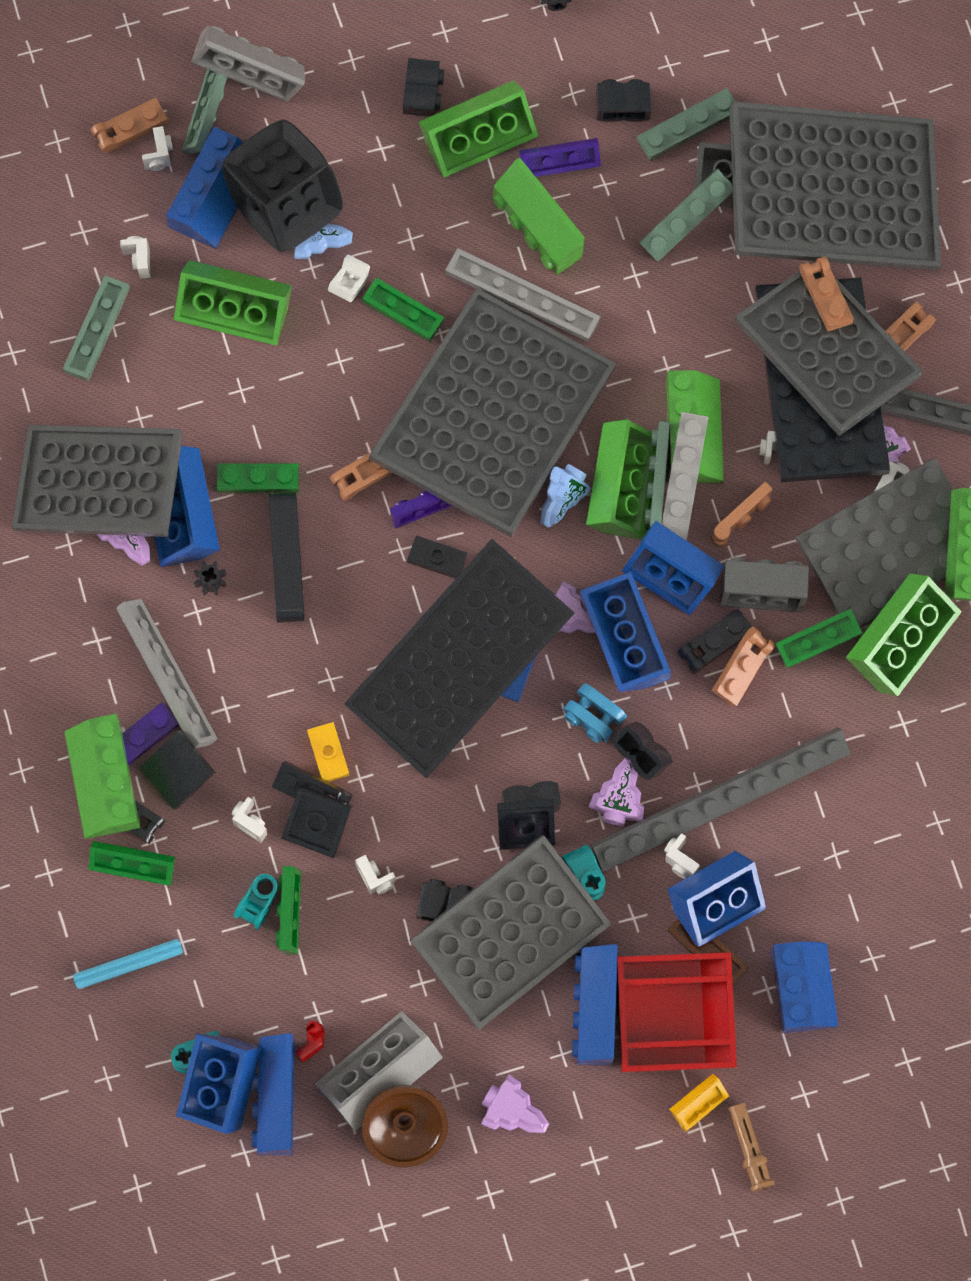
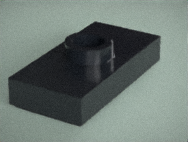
[407,535,467,579]

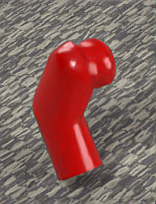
[295,1020,325,1063]

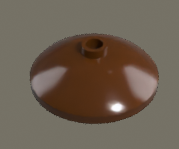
[362,1085,448,1167]

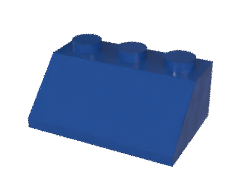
[621,521,724,616]
[668,851,766,947]
[771,941,838,1033]
[176,1033,261,1134]

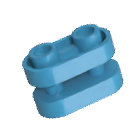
[563,683,627,743]

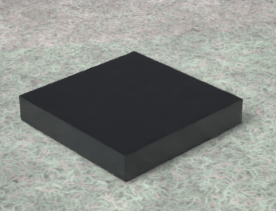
[140,731,216,810]
[281,786,353,858]
[497,799,555,850]

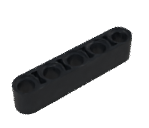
[269,492,305,623]

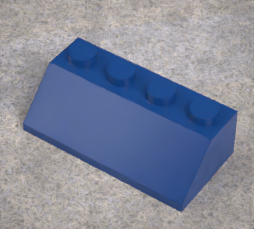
[166,127,243,249]
[154,446,220,567]
[580,572,671,692]
[572,944,617,1066]
[252,1034,295,1156]

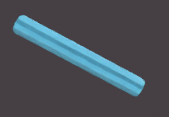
[73,939,183,989]

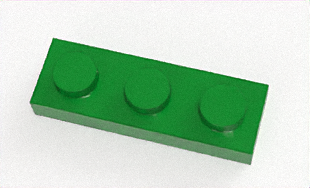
[362,277,444,342]
[217,463,299,493]
[776,609,863,668]
[88,841,175,886]
[276,866,302,955]

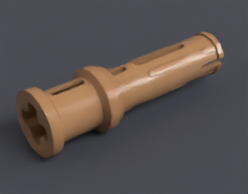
[728,1103,775,1192]

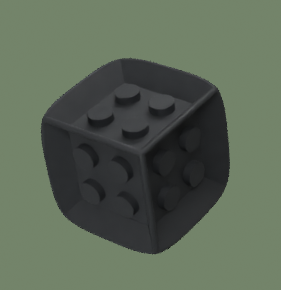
[222,119,343,252]

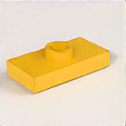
[307,722,350,782]
[669,1074,729,1132]

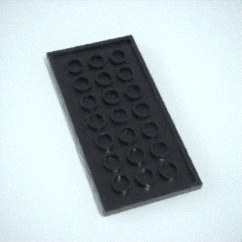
[755,277,890,483]
[344,539,575,778]

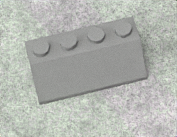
[191,26,305,102]
[314,1011,443,1131]

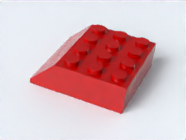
[616,952,737,1073]

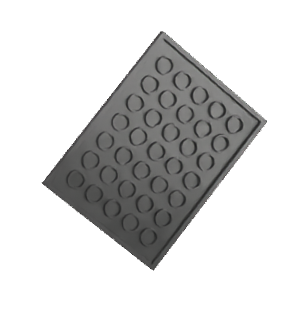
[730,102,941,271]
[369,288,617,537]

